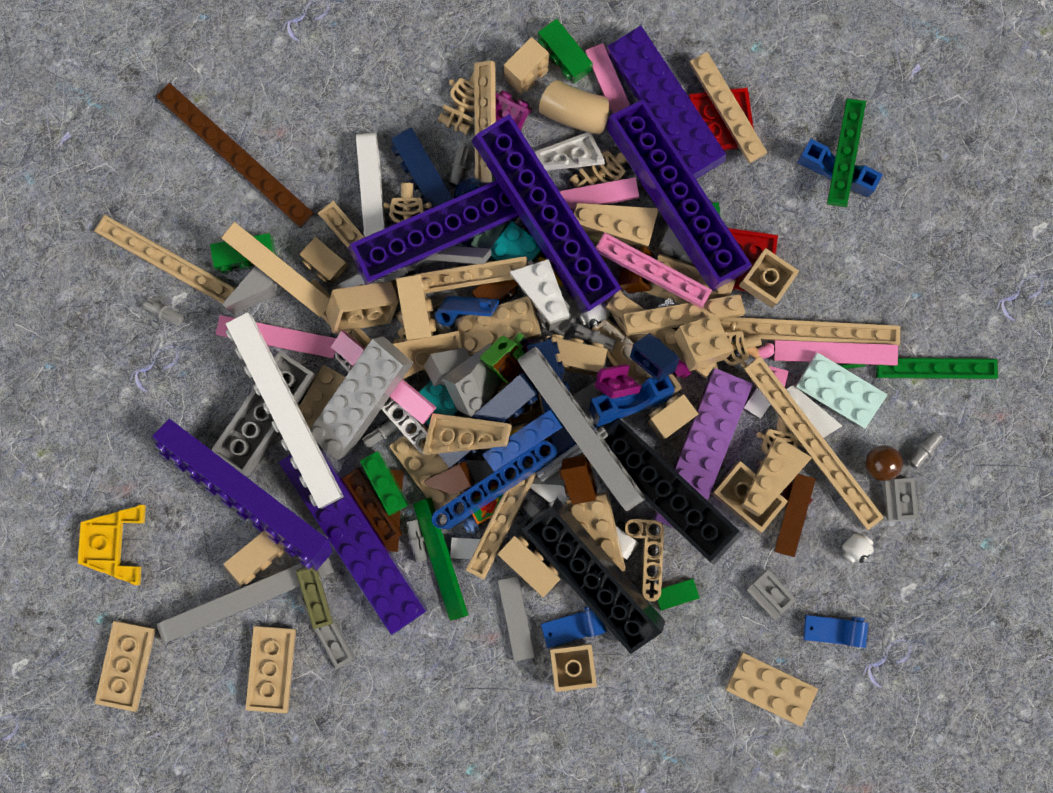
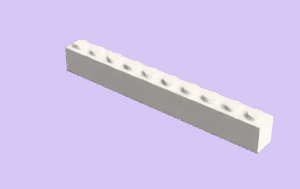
[226,312,344,509]

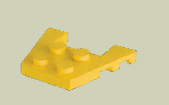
[78,505,146,585]

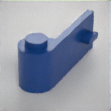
[435,296,499,326]
[540,606,607,648]
[803,615,869,648]

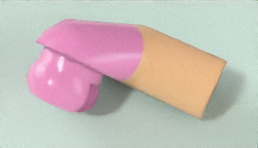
[747,343,775,359]

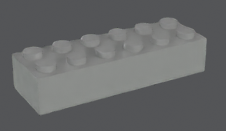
[310,336,414,460]
[212,351,317,476]

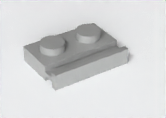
[883,478,918,521]
[745,569,796,620]

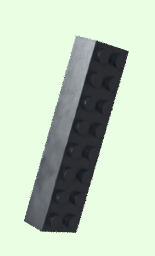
[604,418,743,564]
[522,497,666,654]

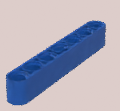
[432,441,557,530]

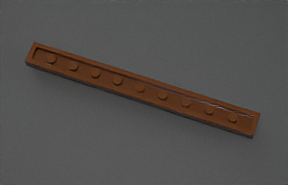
[156,82,314,228]

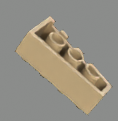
[572,203,658,250]
[223,531,286,587]

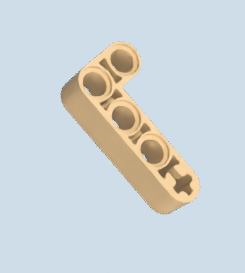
[624,519,664,602]

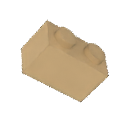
[299,237,348,284]

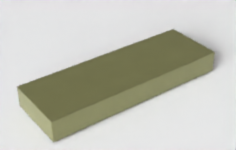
[296,567,334,629]

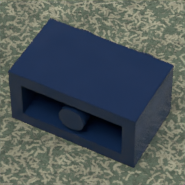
[630,333,680,382]

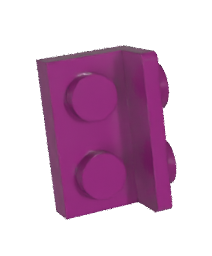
[495,90,532,131]
[594,364,641,399]

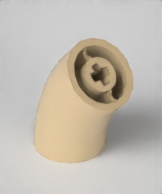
[539,80,609,135]

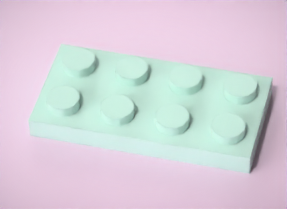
[795,352,888,428]

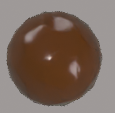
[865,445,903,481]

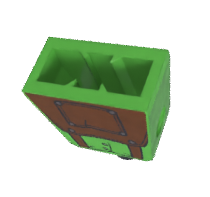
[480,333,528,384]

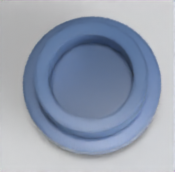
[463,515,480,535]

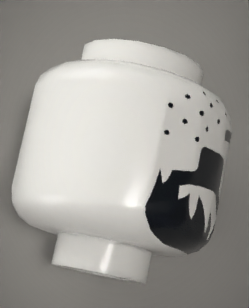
[579,302,610,329]
[842,533,874,563]

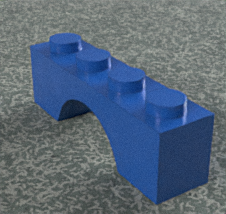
[797,138,883,198]
[589,376,675,427]
[482,409,564,472]

